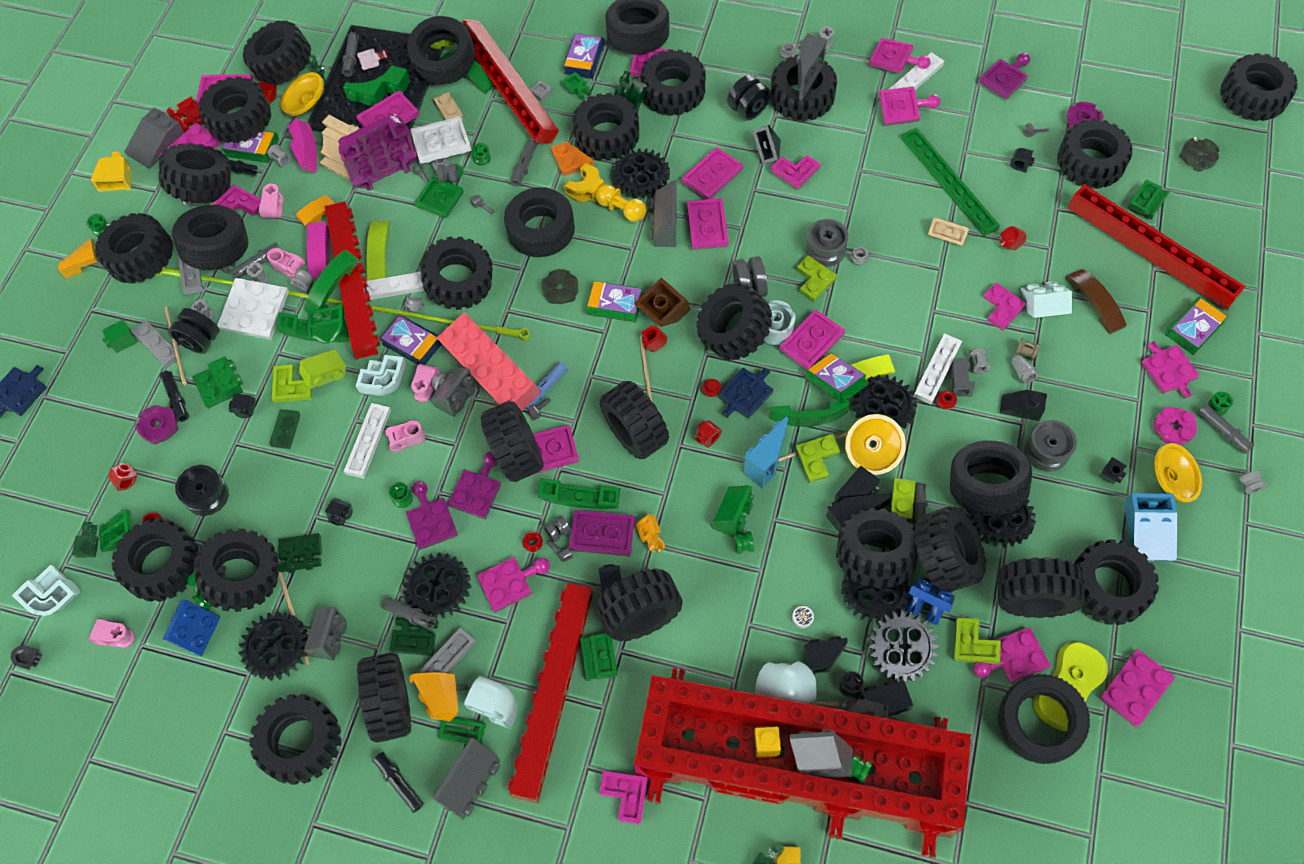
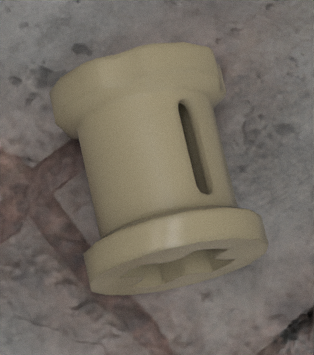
[1015,338,1040,361]

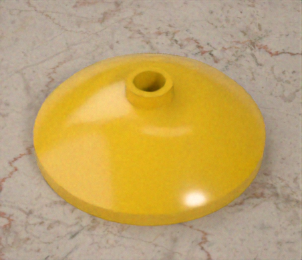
[281,72,324,116]
[845,414,906,475]
[1154,443,1202,503]

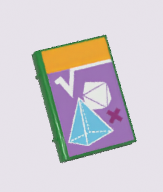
[221,130,279,163]
[586,281,643,323]
[1165,297,1228,355]
[805,352,868,403]

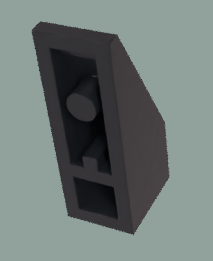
[826,493,892,532]

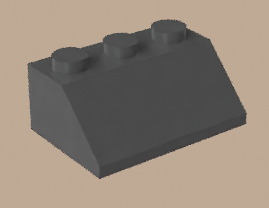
[650,180,677,247]
[433,738,500,820]

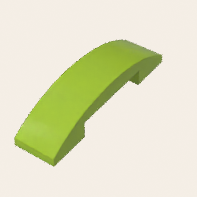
[367,220,390,281]

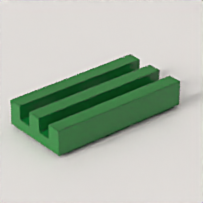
[438,718,486,744]

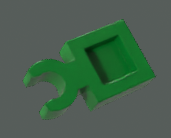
[562,72,591,100]

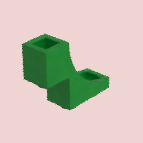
[343,66,410,106]

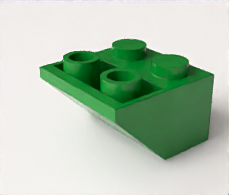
[713,485,754,537]

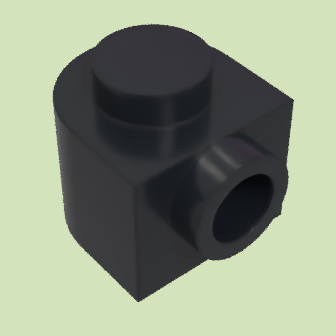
[1010,148,1036,173]
[229,394,256,419]
[1099,457,1127,485]
[325,498,353,526]
[11,645,42,670]

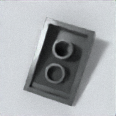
[797,33,827,101]
[124,107,184,169]

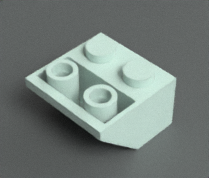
[1021,281,1072,318]

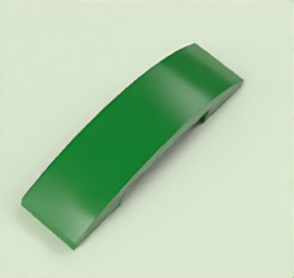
[439,49,495,94]
[304,249,360,313]
[276,313,350,342]
[769,401,850,427]
[538,478,621,509]

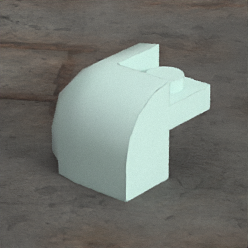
[356,355,406,396]
[12,565,80,616]
[755,661,817,704]
[464,676,518,729]

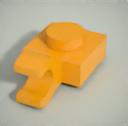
[635,514,665,552]

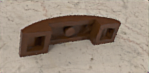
[1066,269,1127,334]

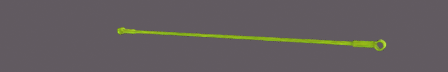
[155,267,531,341]

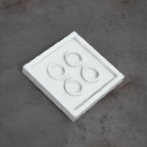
[410,116,472,164]
[217,278,289,340]

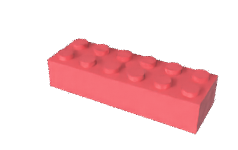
[437,312,542,411]

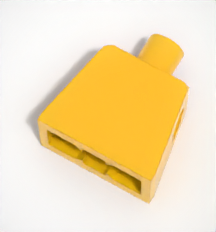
[91,151,131,191]

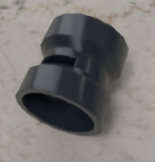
[839,671,864,698]

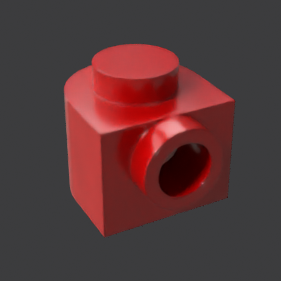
[258,81,277,104]
[999,226,1026,251]
[641,326,667,352]
[694,420,722,448]
[108,463,138,491]

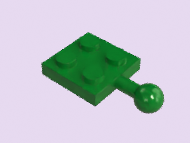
[415,164,464,218]

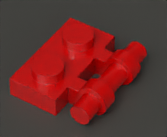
[166,96,205,133]

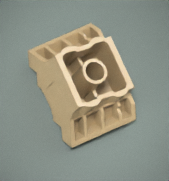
[320,115,359,181]

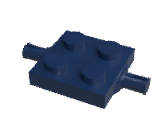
[0,365,47,418]
[719,367,774,419]

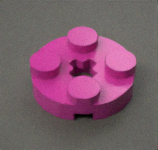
[1153,407,1197,446]

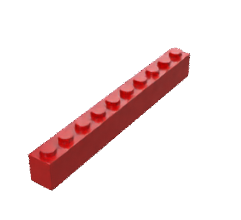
[462,19,559,144]
[1068,184,1246,310]
[324,201,380,359]
[508,583,593,804]

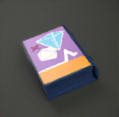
[563,33,605,79]
[380,314,442,365]

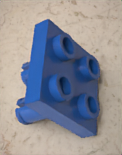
[905,577,955,625]
[163,600,220,657]

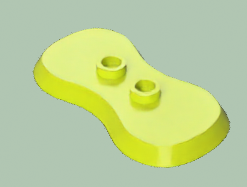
[1033,641,1108,732]

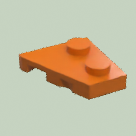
[551,142,595,177]

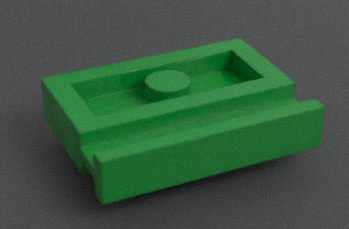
[1128,179,1170,219]
[580,633,618,681]

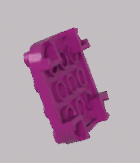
[338,114,418,191]

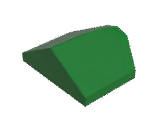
[307,305,344,343]
[99,510,131,552]

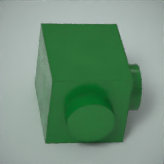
[102,320,137,353]

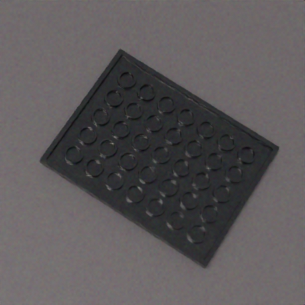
[308,25,445,134]

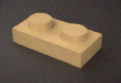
[433,92,464,120]
[928,217,969,246]

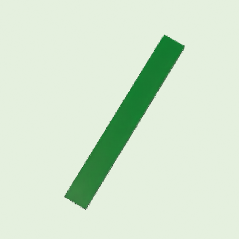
[901,127,1000,237]

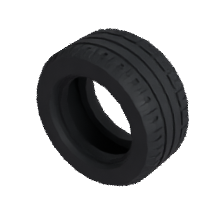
[606,0,669,55]
[407,16,475,85]
[950,440,1032,517]
[998,674,1090,764]

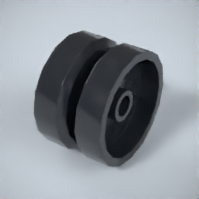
[727,74,771,121]
[168,308,220,354]
[175,465,229,516]

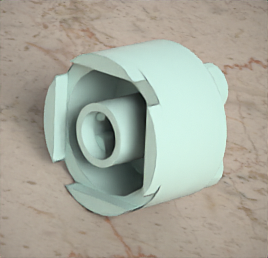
[764,300,795,345]

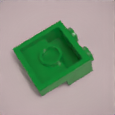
[192,356,244,409]

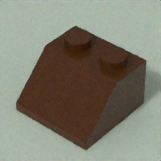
[635,277,691,327]

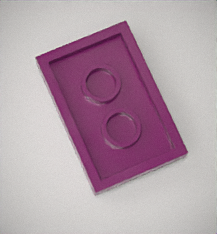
[569,510,635,557]

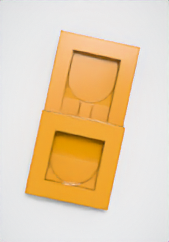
[296,195,335,227]

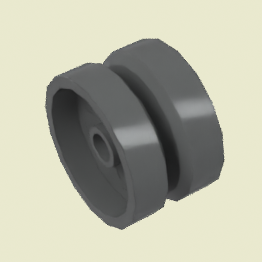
[806,219,849,267]
[732,256,768,297]
[1025,420,1077,472]

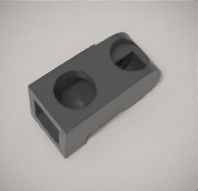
[950,357,975,397]

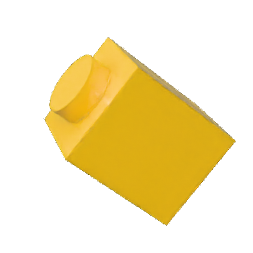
[754,727,781,758]

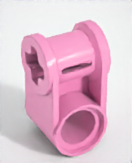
[259,183,284,218]
[267,248,305,278]
[411,364,440,402]
[385,420,426,452]
[88,619,135,648]

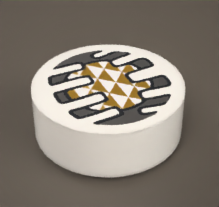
[792,606,814,628]

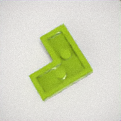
[796,255,837,303]
[272,365,313,403]
[795,434,840,484]
[955,618,1001,664]

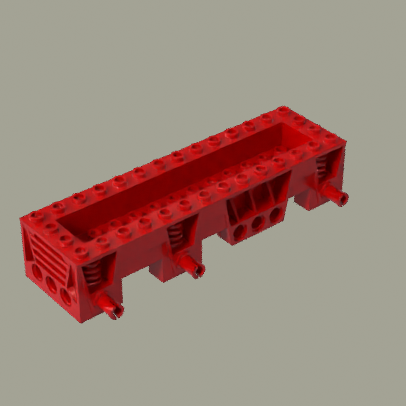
[634,668,971,858]

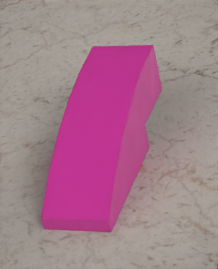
[288,118,317,174]
[307,222,330,280]

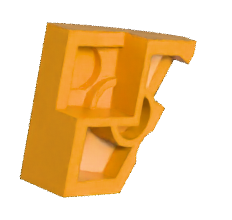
[58,238,98,279]
[409,673,458,721]

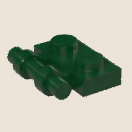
[614,71,647,111]
[278,533,322,573]
[389,617,439,656]

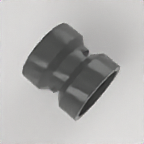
[437,164,458,182]
[543,515,571,542]

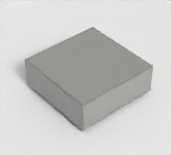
[529,80,553,102]

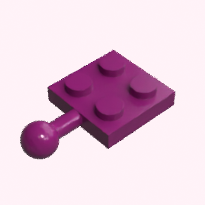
[979,52,1030,100]
[448,451,502,520]
[406,481,458,550]

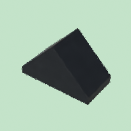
[752,125,781,164]

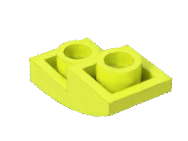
[851,354,896,381]

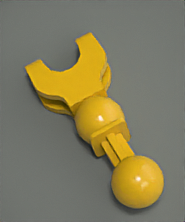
[563,163,646,222]

